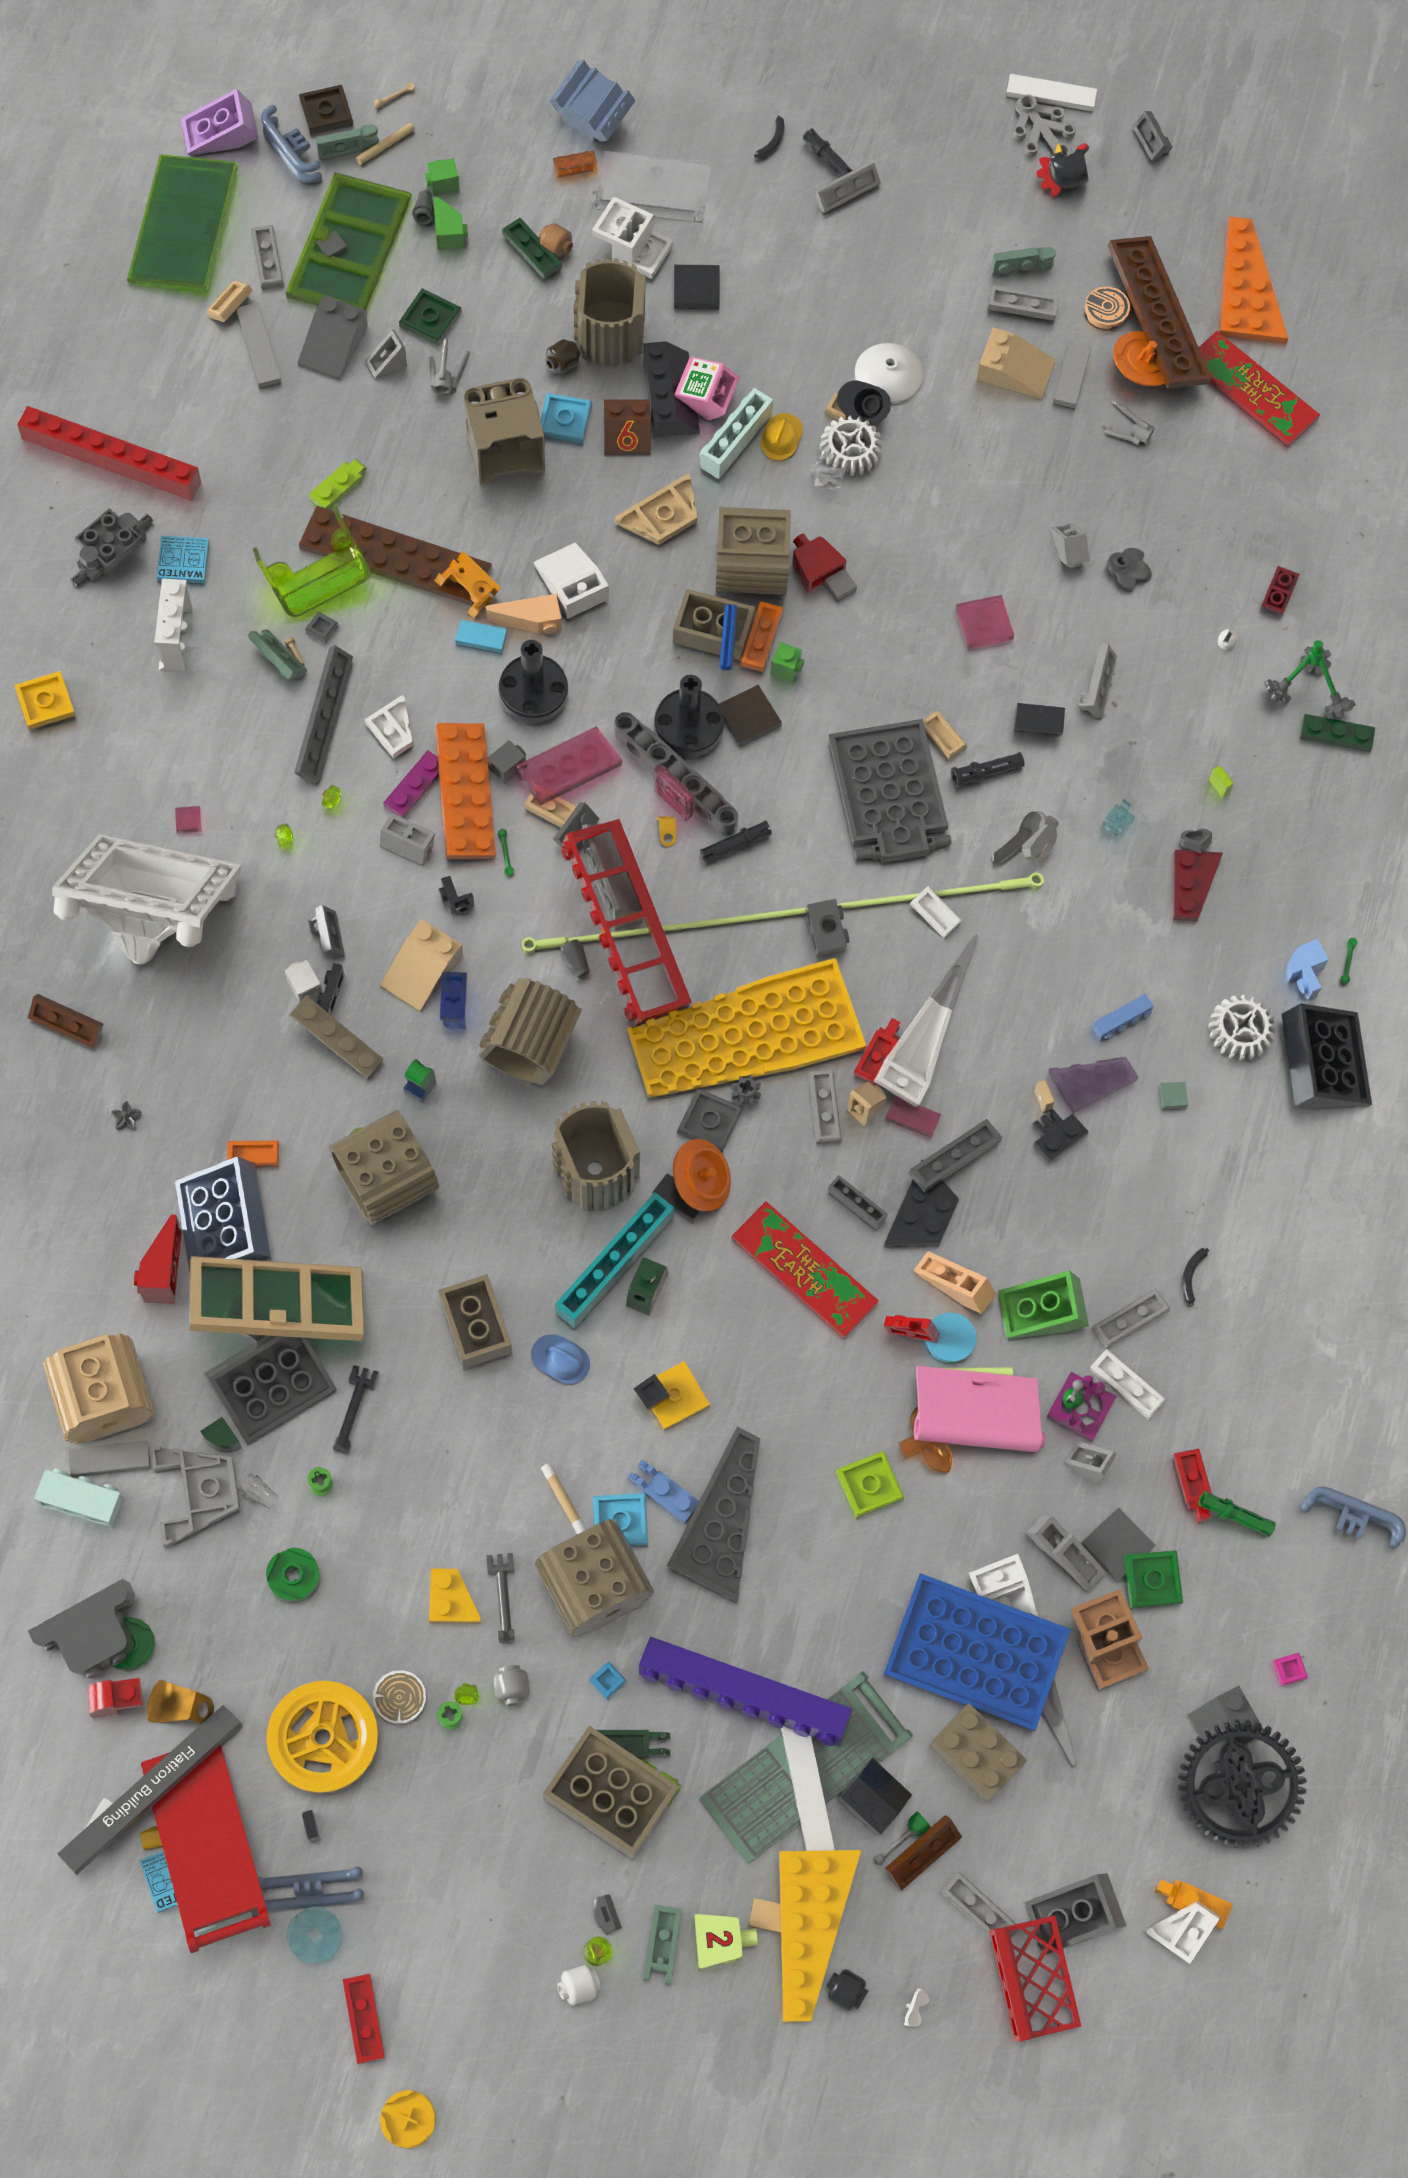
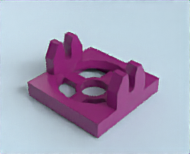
[1047,1372,1117,1442]

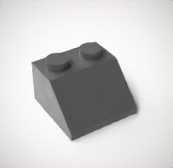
[1188,1686,1264,1763]

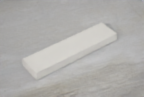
[1006,74,1097,112]

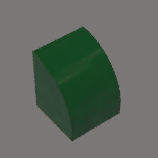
[200,1417,242,1453]

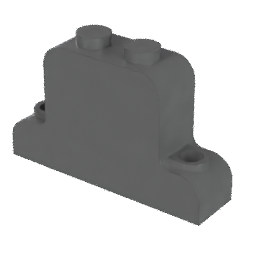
[28,1579,135,1678]

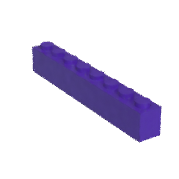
[639,1636,852,1747]

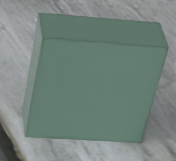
[1159,1082,1188,1110]

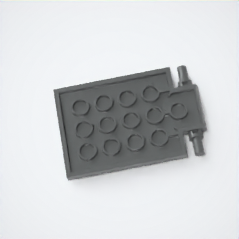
[828,719,951,863]

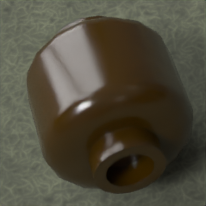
[545,339,580,374]

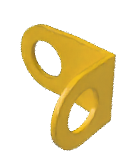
[656,816,677,847]

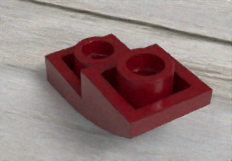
[1261,566,1300,615]

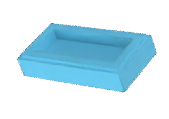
[455,620,507,653]

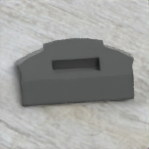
[593,1894,622,1935]

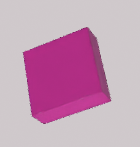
[1273,1653,1308,1687]

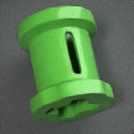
[307,1467,333,1496]
[437,1701,463,1730]

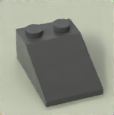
[297,295,368,380]
[1025,1873,1127,1955]

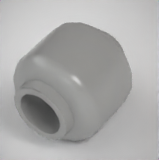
[493,1665,530,1706]

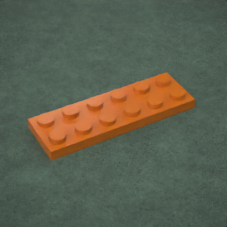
[435,723,496,859]

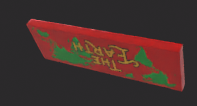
[1199,331,1320,446]
[731,1201,879,1339]

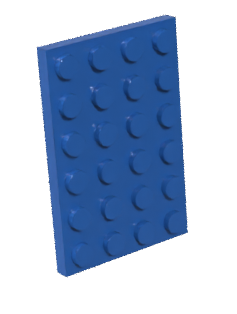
[884,1573,1071,1731]

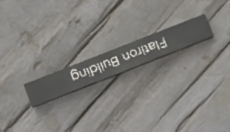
[57,1705,242,1875]

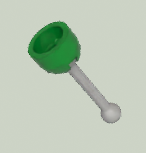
[1062,1380,1084,1410]
[874,1811,931,1865]

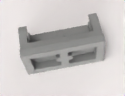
[380,814,435,865]

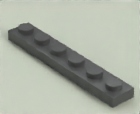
[294,645,353,784]

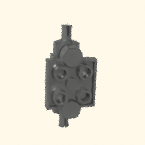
[70,508,153,587]

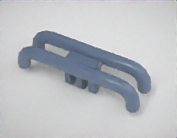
[261,105,322,183]
[1301,1486,1406,1548]
[257,1866,364,1911]

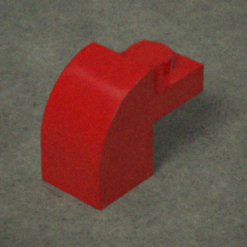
[87,1678,143,1718]

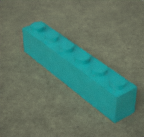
[555,1192,674,1329]

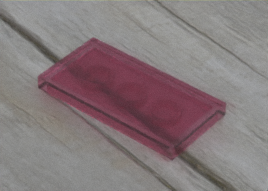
[515,726,622,806]

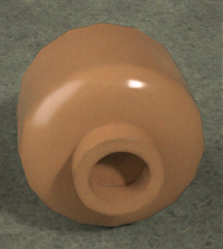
[539,223,573,258]

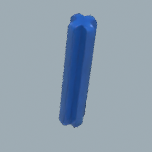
[719,604,738,671]

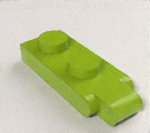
[308,459,367,510]

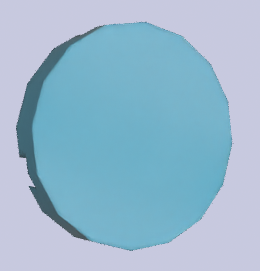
[925,1312,977,1364]

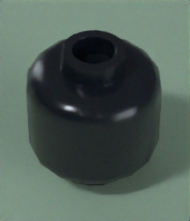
[826,1969,869,2011]

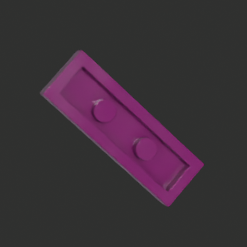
[383,750,439,818]

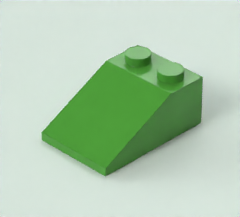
[998,1270,1089,1339]

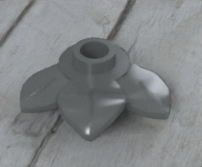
[1107,548,1152,590]

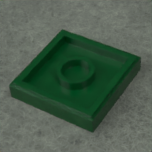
[399,288,462,346]

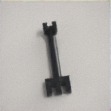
[333,1365,379,1454]

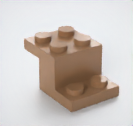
[1070,1589,1149,1690]

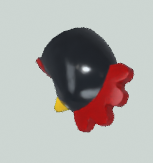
[1036,143,1089,197]

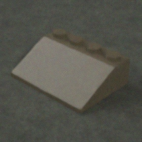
[543,1726,679,1860]

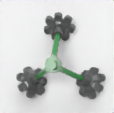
[1264,640,1356,719]

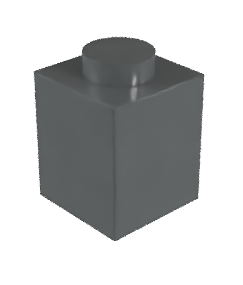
[488,740,526,784]

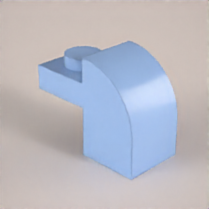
[1286,939,1328,1000]

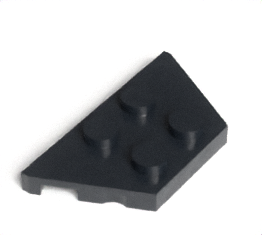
[884,1159,959,1248]

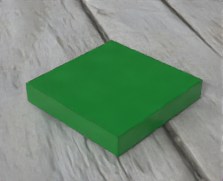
[1124,1550,1183,1608]

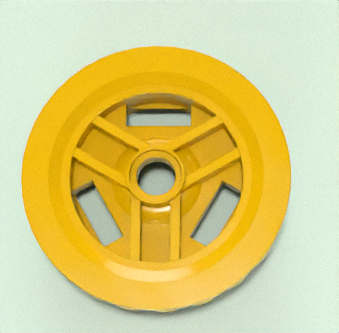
[266,1681,378,1794]

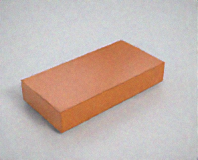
[227,1140,279,1167]

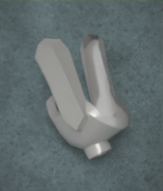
[991,811,1059,863]

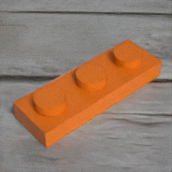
[741,601,783,672]

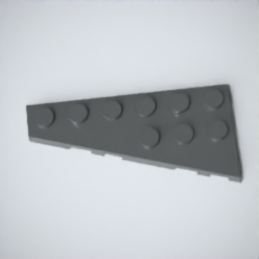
[666,1426,760,1603]

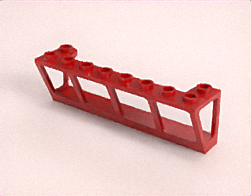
[560,819,692,1027]

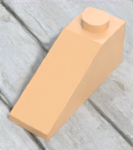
[486,594,562,634]
[914,1251,996,1314]

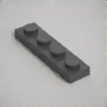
[908,1119,1003,1192]

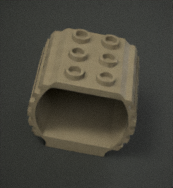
[574,258,646,366]
[716,507,791,595]
[479,978,582,1086]
[551,1101,640,1211]
[329,1110,440,1226]
[534,1519,654,1637]

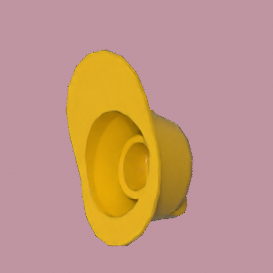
[760,413,803,461]

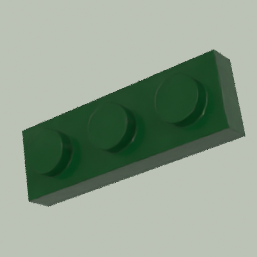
[502,218,562,279]
[1300,714,1375,752]

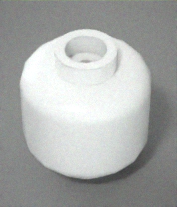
[558,1965,601,2006]

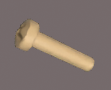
[284,637,305,665]

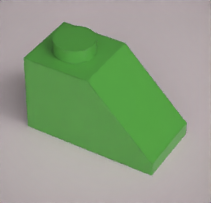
[434,197,468,249]

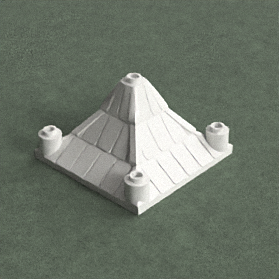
[52,834,241,964]

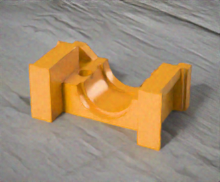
[434,551,501,619]

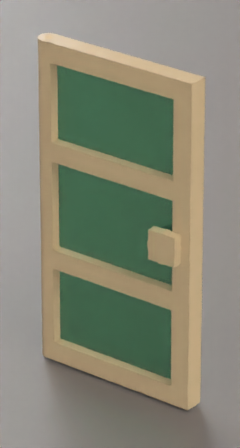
[189,1256,364,1341]

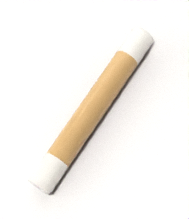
[541,1463,587,1534]

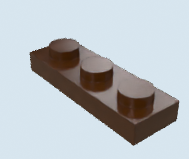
[27,994,104,1048]
[885,1815,962,1890]

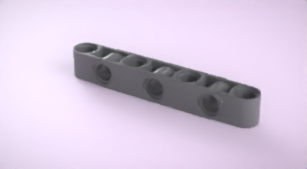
[614,712,738,836]

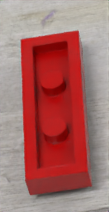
[342,1974,385,2065]

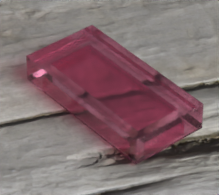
[885,1095,941,1138]

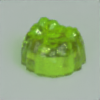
[274,824,293,847]
[454,1683,480,1705]

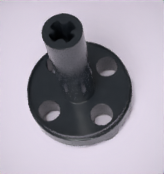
[499,640,568,726]
[654,674,724,760]

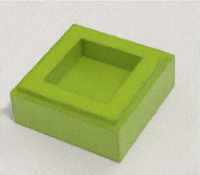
[1209,765,1234,798]

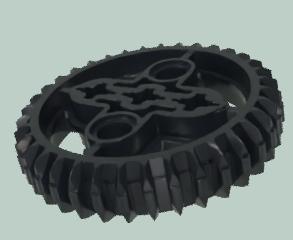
[1178,1719,1307,1848]

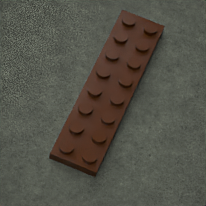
[1108,236,1212,389]
[299,506,492,606]

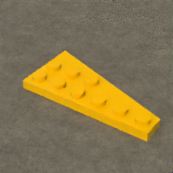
[779,1850,861,2022]

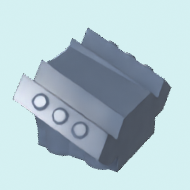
[550,60,635,142]

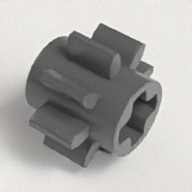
[731,1076,761,1107]

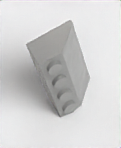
[582,824,643,930]

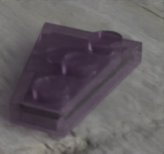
[1048,1057,1138,1113]

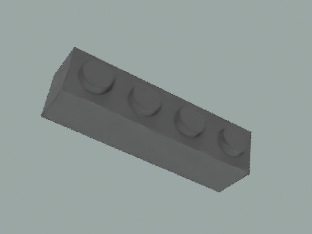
[828,1175,888,1230]

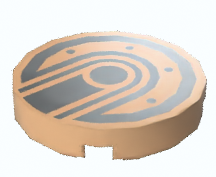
[1084,286,1130,329]

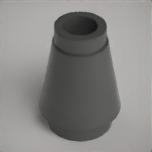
[412,190,435,225]
[560,939,590,978]

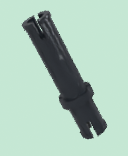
[803,128,853,177]
[700,820,772,864]

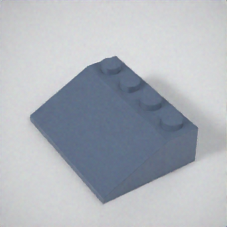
[175,1156,271,1275]

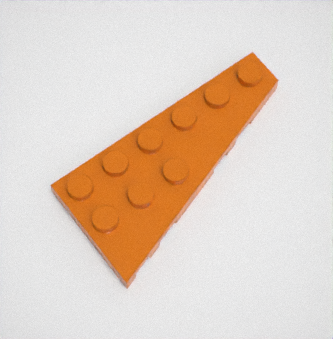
[1219,216,1288,343]

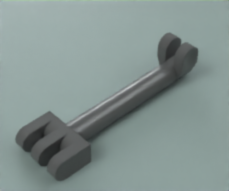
[486,1553,515,1644]

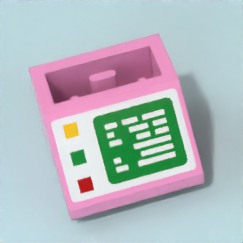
[674,357,740,421]

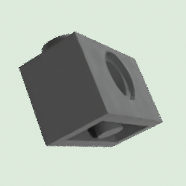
[805,899,850,957]

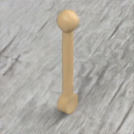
[374,83,415,108]

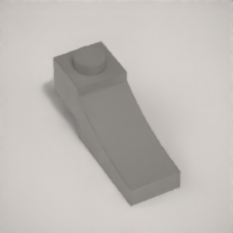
[1026,1514,1106,1591]

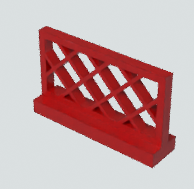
[989,1915,1082,2042]

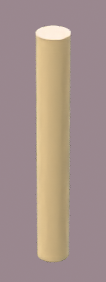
[356,123,415,165]

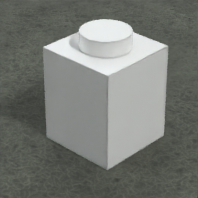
[285,960,322,1003]

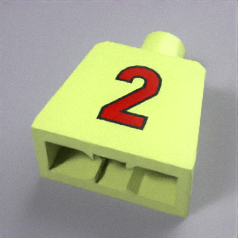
[694,1914,758,1971]

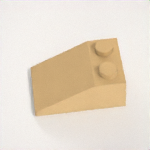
[977,327,1056,399]
[380,919,463,1013]

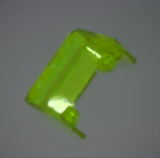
[253,505,370,617]

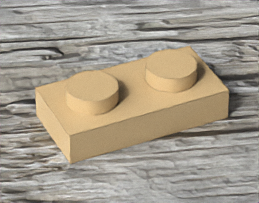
[524,785,577,828]

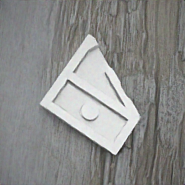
[365,695,413,758]
[1146,1901,1220,1964]

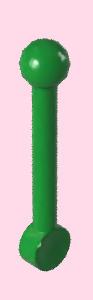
[498,829,514,877]
[1341,938,1358,984]

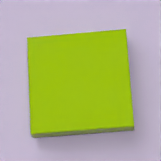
[836,1451,904,1519]

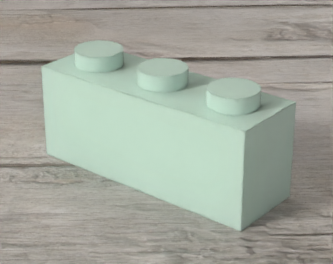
[34,1469,123,1528]

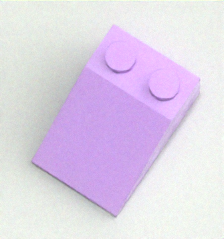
[181,89,258,156]

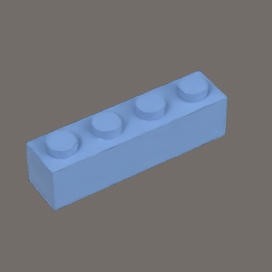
[1092,994,1154,1040]

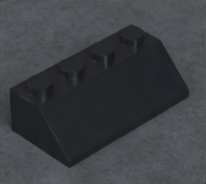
[643,341,700,437]

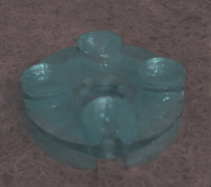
[287,1906,343,1964]

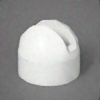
[1217,629,1237,650]

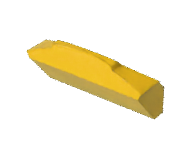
[140,1826,162,1850]

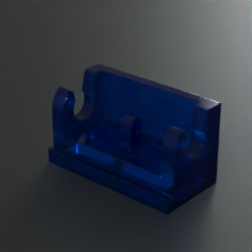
[440,972,468,1029]

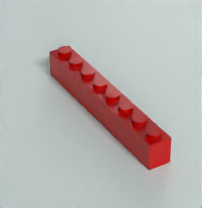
[17,406,201,501]

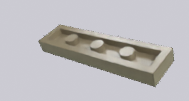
[289,995,383,1079]

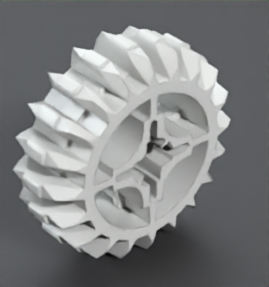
[820,415,883,476]
[1208,995,1276,1061]

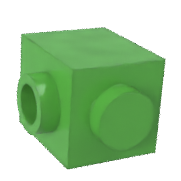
[424,158,460,195]
[770,642,805,682]

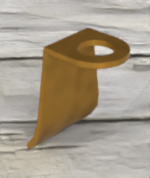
[147,1680,214,1724]

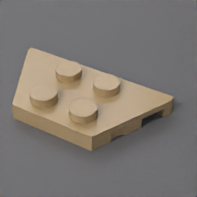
[614,473,698,545]

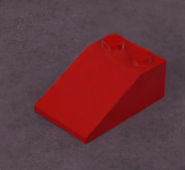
[134,1214,182,1304]

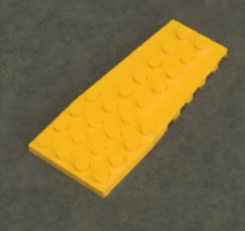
[627,958,866,1098]

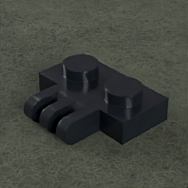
[1032,1109,1089,1164]

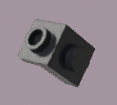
[438,876,474,914]

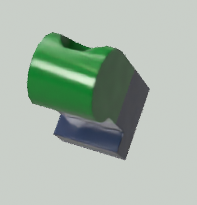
[403,1059,437,1103]

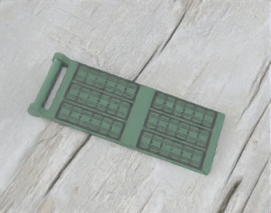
[700,1671,913,1863]

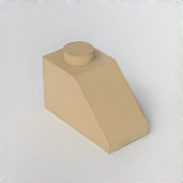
[847,1082,887,1127]

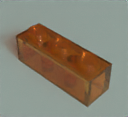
[553,150,597,178]

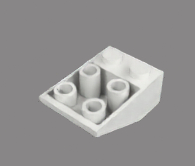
[534,543,609,619]

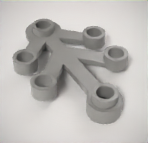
[1013,94,1076,157]

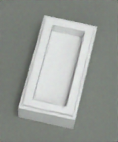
[910,886,962,939]

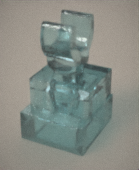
[1102,799,1135,838]

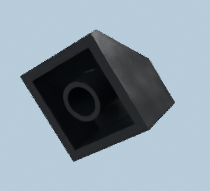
[837,1757,912,1835]

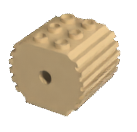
[43,1333,154,1444]

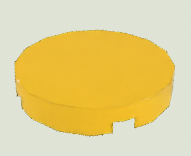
[380,2090,436,2149]

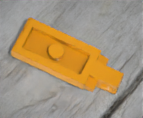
[1155,1880,1233,1931]

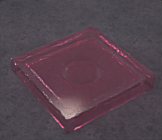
[956,595,1014,649]
[654,763,694,821]

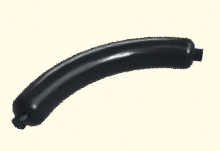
[754,116,785,159]
[1182,1248,1209,1306]

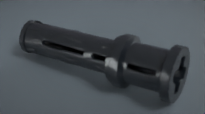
[951,752,1025,789]

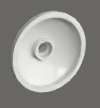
[855,343,924,404]

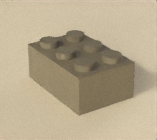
[673,589,755,661]
[438,1274,512,1369]
[929,1703,1027,1804]

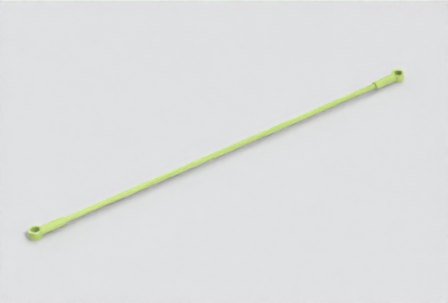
[522,873,1044,955]

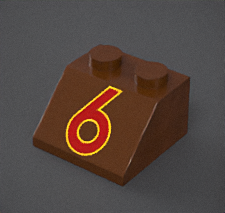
[604,399,651,455]

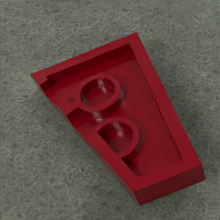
[1173,850,1223,921]

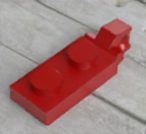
[854,1018,901,1085]
[1173,1448,1212,1524]

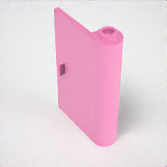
[914,1366,1045,1453]

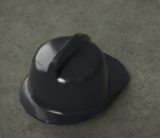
[837,380,891,424]

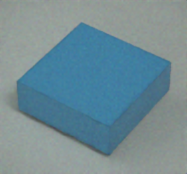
[589,1661,627,1700]

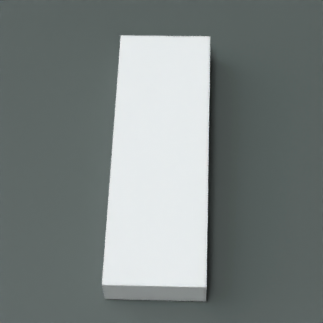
[1089,1349,1166,1420]

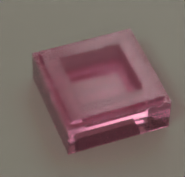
[175,806,202,833]

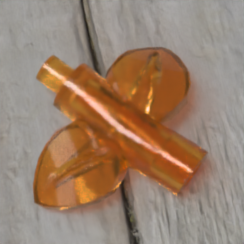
[898,1406,952,1473]

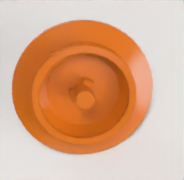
[1113,331,1165,387]
[673,1139,731,1212]

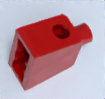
[792,534,847,593]

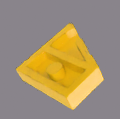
[429,1568,481,1624]

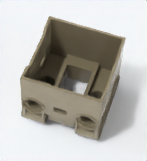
[464,378,545,484]

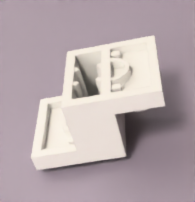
[592,196,673,279]

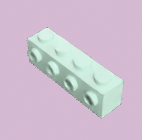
[699,388,773,479]

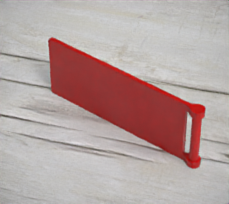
[141,1745,272,1954]

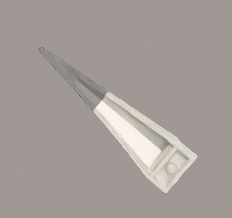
[874,935,978,1107]
[969,1554,1076,1766]

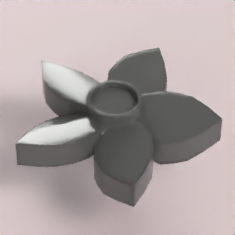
[111,1101,142,1130]

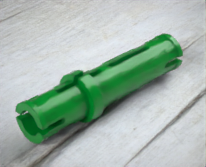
[1198,1491,1276,1537]

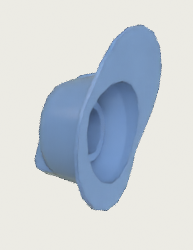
[531,1334,590,1384]

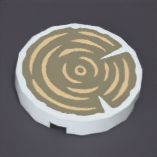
[373,1670,426,1725]

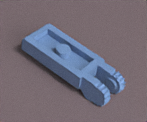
[628,1460,699,1524]

